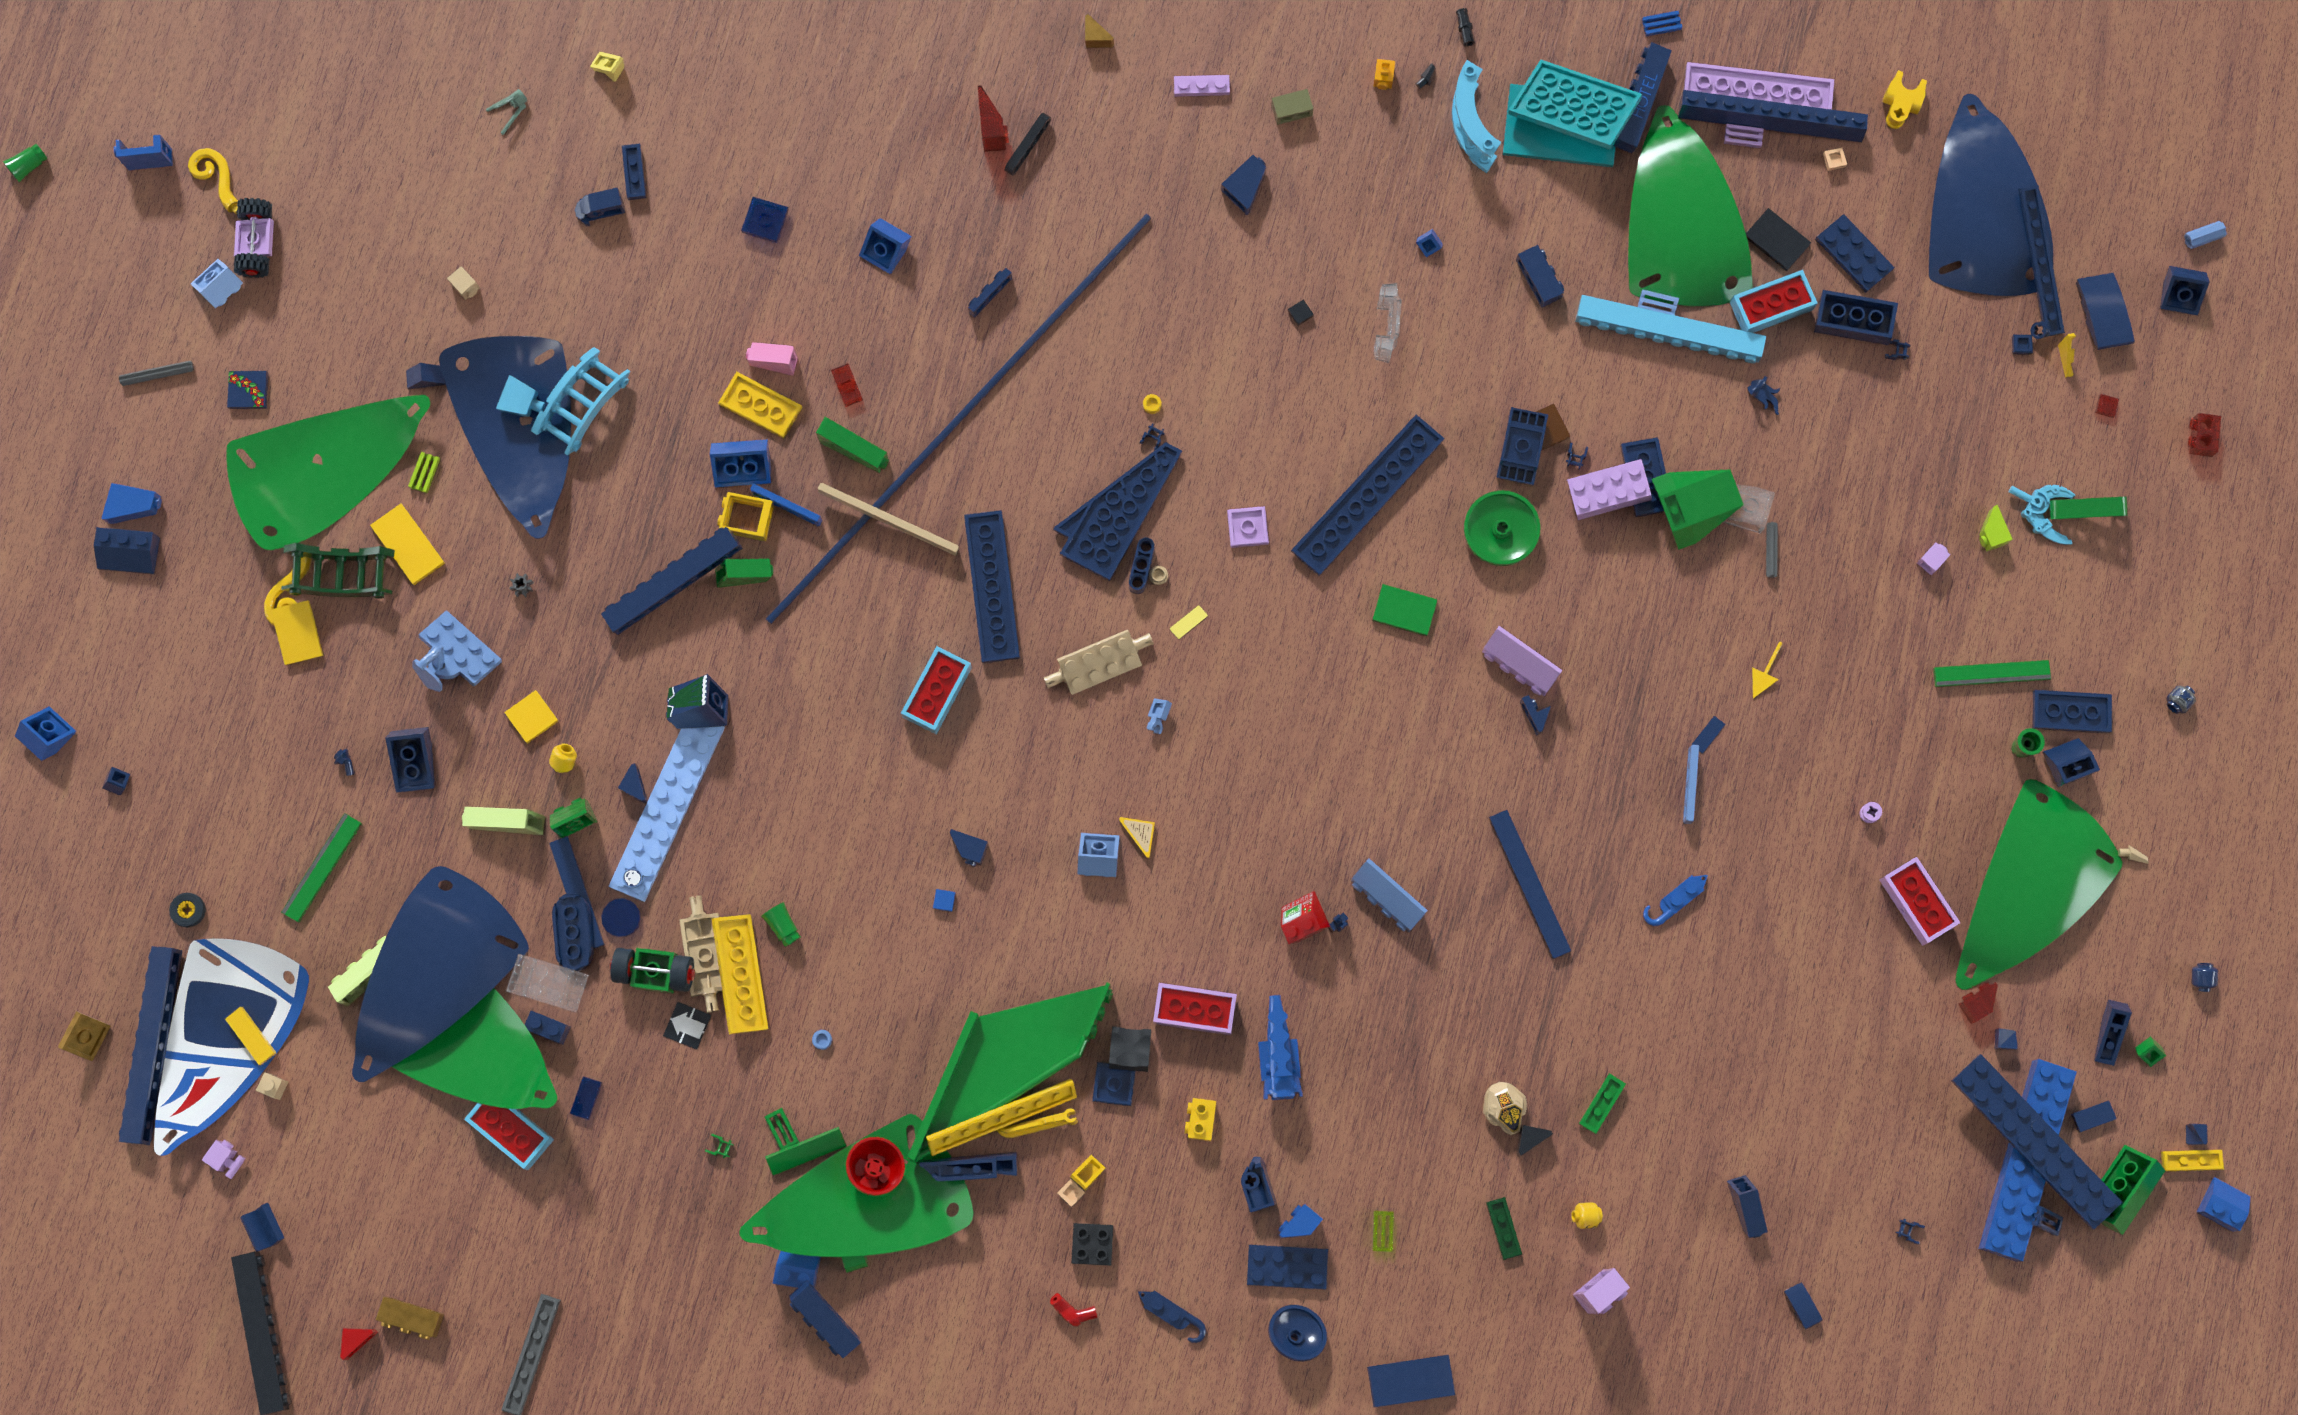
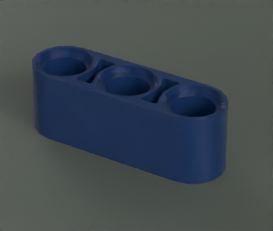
[1129,537,1155,594]

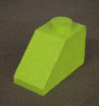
[1979,505,2013,551]

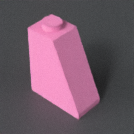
[746,342,798,375]

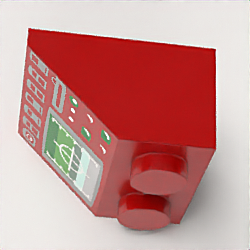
[1281,891,1330,944]

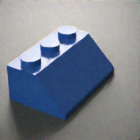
[710,439,771,487]

